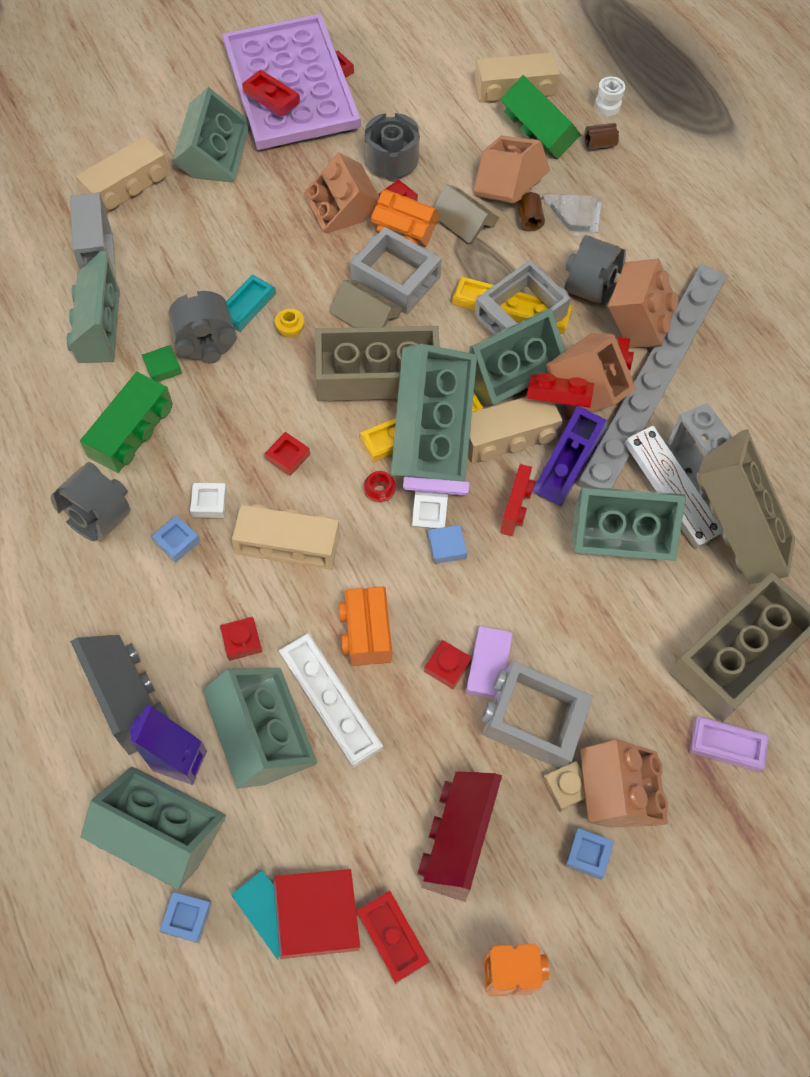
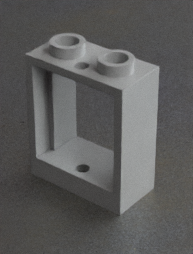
[70,192,116,277]
[350,227,442,314]
[475,260,571,335]
[667,403,733,501]
[481,661,593,769]

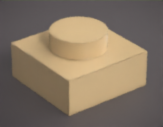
[543,761,586,812]

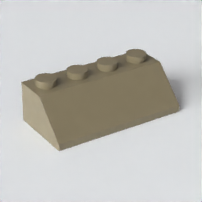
[696,429,795,585]

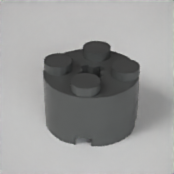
[365,113,420,182]
[564,235,626,305]
[169,291,237,363]
[51,462,130,542]

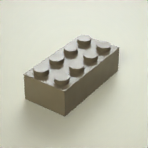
[315,325,440,401]
[670,572,810,722]

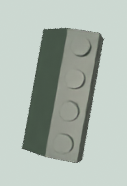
[391,344,477,482]

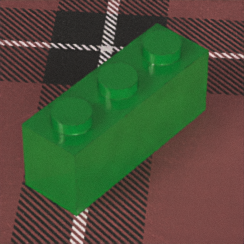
[500,75,581,159]
[80,371,173,473]

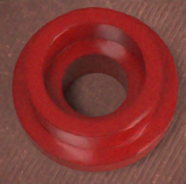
[364,471,396,502]

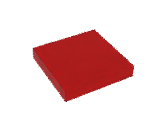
[274,869,361,959]

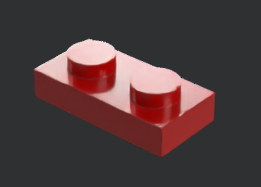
[242,69,300,117]
[527,373,594,408]
[500,464,535,537]
[356,891,430,985]

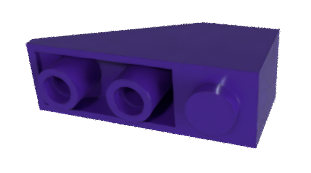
[130,704,207,785]

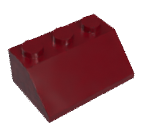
[417,771,502,902]

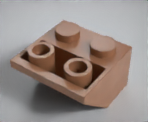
[474,135,550,203]
[304,152,379,233]
[546,333,636,419]
[580,739,668,827]

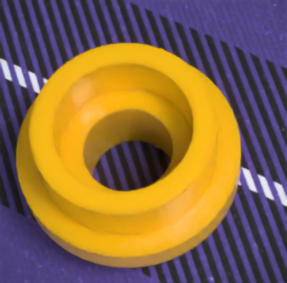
[275,309,305,337]

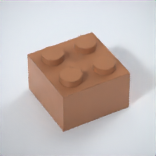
[608,258,678,348]

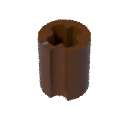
[584,122,619,150]
[517,192,545,231]

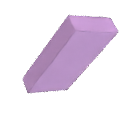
[403,476,469,496]
[466,626,513,700]
[689,716,769,772]

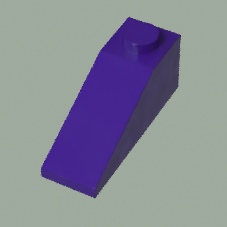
[533,406,608,506]

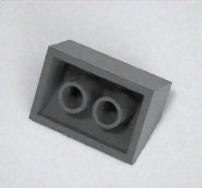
[70,635,168,755]

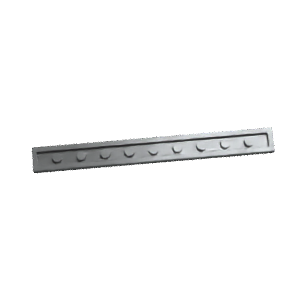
[578,264,727,489]

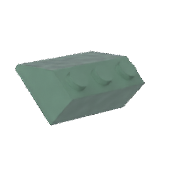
[172,87,249,182]
[67,251,120,363]
[469,308,565,405]
[571,486,686,561]
[203,668,317,789]
[80,767,226,890]

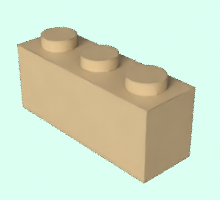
[475,52,560,103]
[75,136,169,212]
[468,397,563,463]
[231,504,340,570]

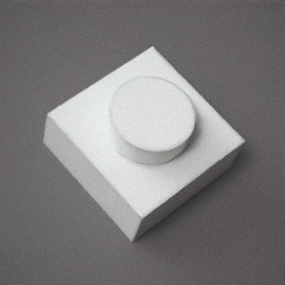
[190,483,227,518]
[412,491,448,528]

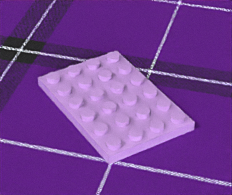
[222,14,361,150]

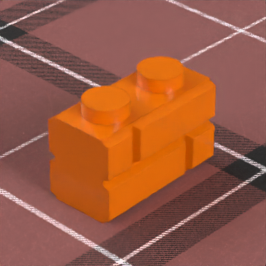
[371,189,439,247]
[339,586,393,666]
[484,944,549,996]

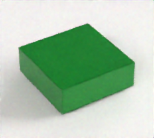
[142,345,182,382]

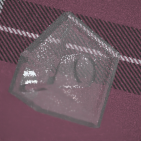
[539,193,602,237]

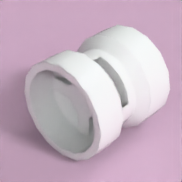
[595,76,625,116]

